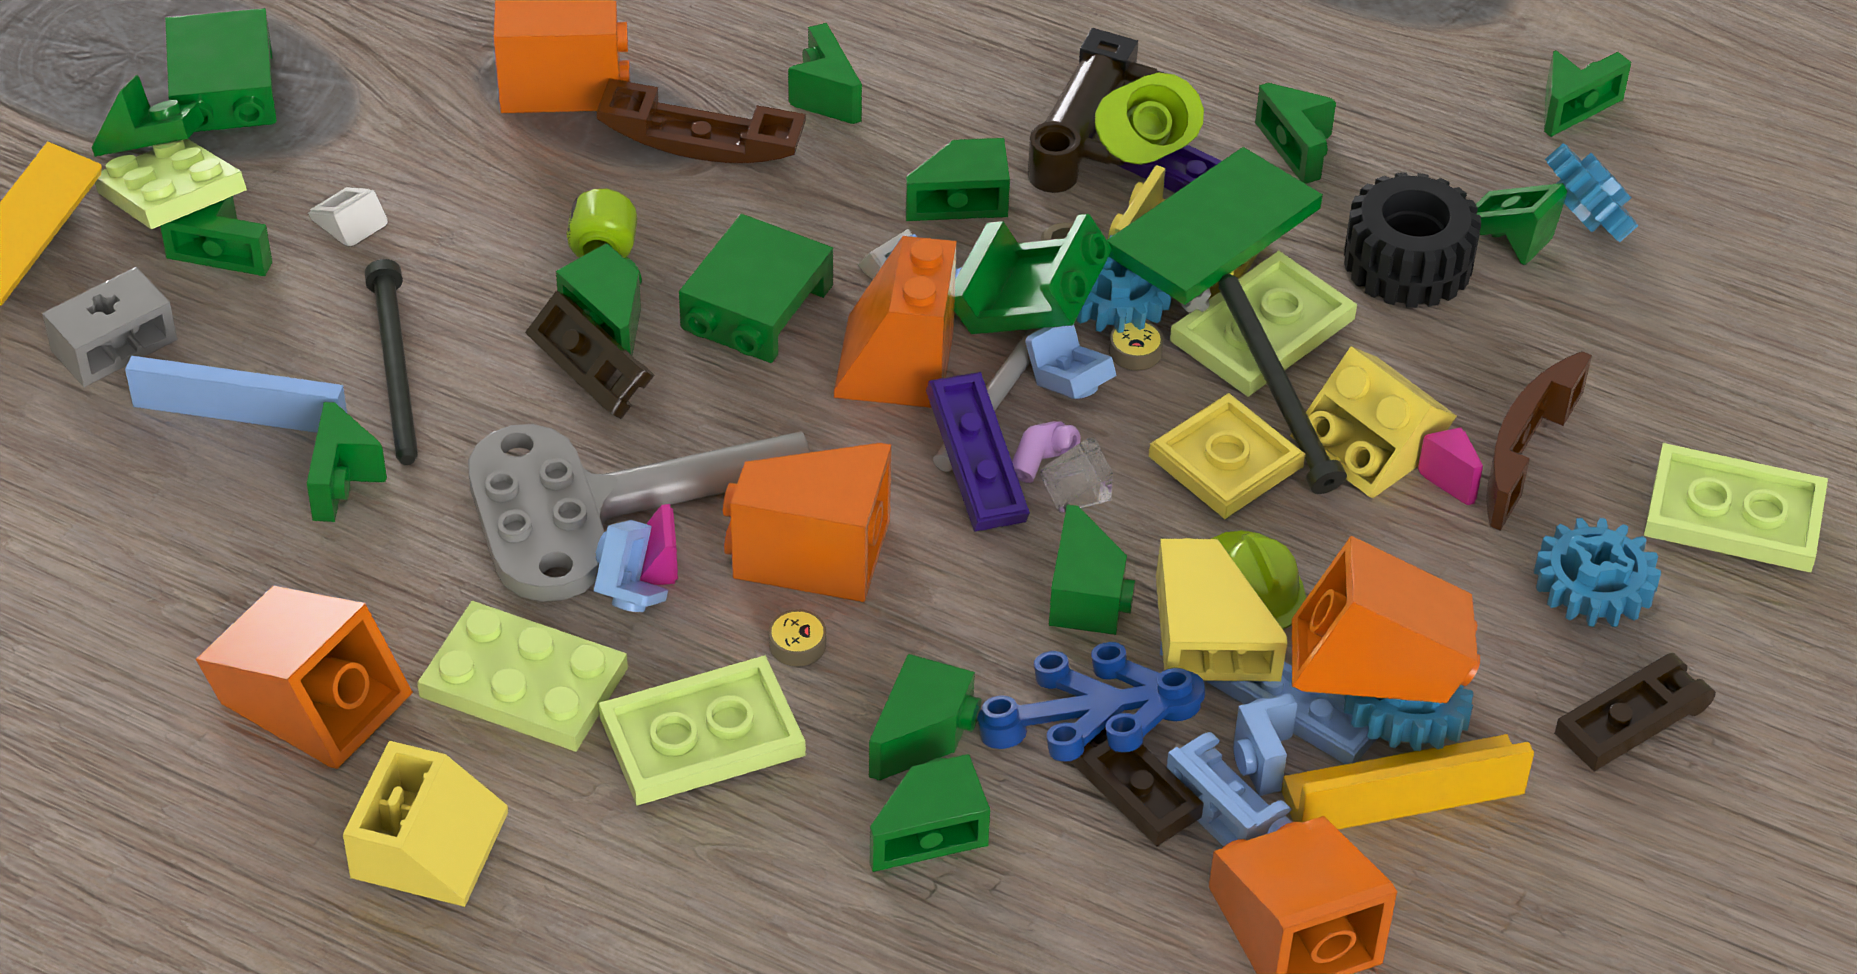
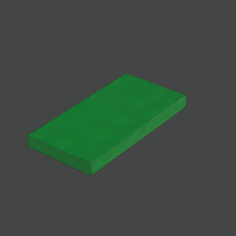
[1107,147,1323,305]

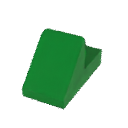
[788,23,862,124]
[1544,50,1632,137]
[91,75,204,157]
[1255,83,1336,184]
[1476,183,1568,265]
[160,196,273,277]
[307,402,387,522]

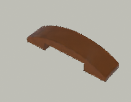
[597,78,806,163]
[1486,351,1592,531]

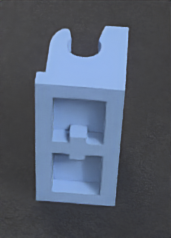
[1167,732,1292,847]

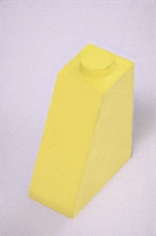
[1156,538,1287,681]

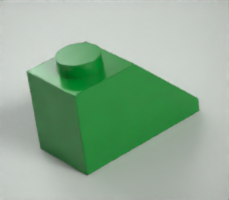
[905,138,1010,221]
[556,243,642,355]
[1049,504,1135,635]
[869,654,981,780]
[869,754,990,872]

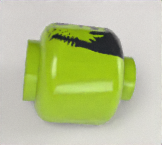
[566,189,638,258]

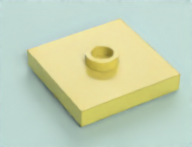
[1149,393,1305,519]

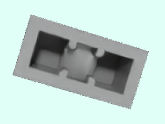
[42,267,177,387]

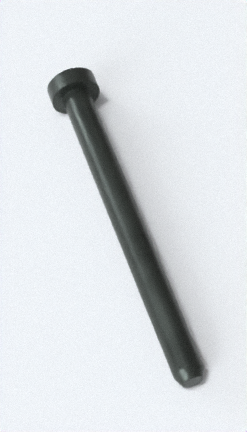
[364,259,418,465]
[1219,274,1347,494]

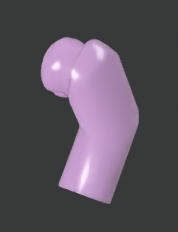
[1012,421,1081,483]

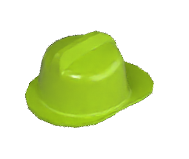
[1095,72,1204,165]
[1211,530,1306,629]

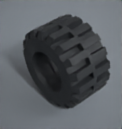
[1343,172,1481,308]

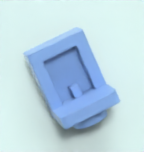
[1025,324,1117,399]
[594,520,668,612]
[1233,694,1297,796]

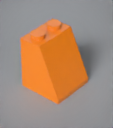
[494,0,630,113]
[834,236,957,408]
[723,443,891,602]
[1292,536,1480,703]
[196,586,413,769]
[1209,816,1397,974]

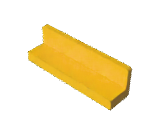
[0,141,102,306]
[1281,734,1534,830]

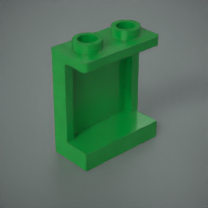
[165,8,277,132]
[679,213,833,363]
[954,214,1113,334]

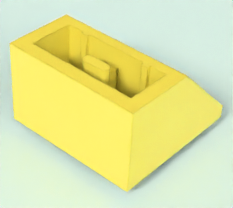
[1290,346,1457,498]
[343,741,508,907]

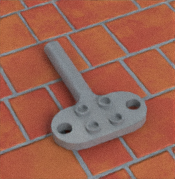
[468,424,810,602]

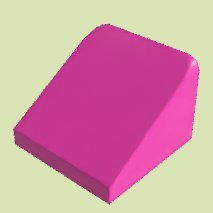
[1418,427,1483,505]
[640,504,678,585]

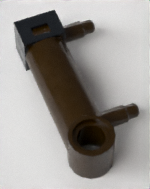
[1028,28,1164,193]

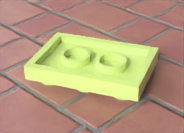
[95,139,247,229]
[1170,251,1357,397]
[1644,443,1828,573]
[417,601,628,752]
[599,655,806,806]

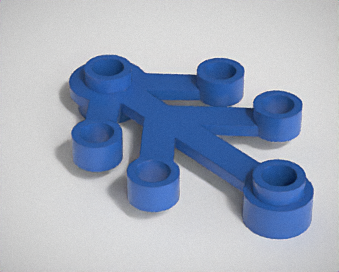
[977,642,1205,761]

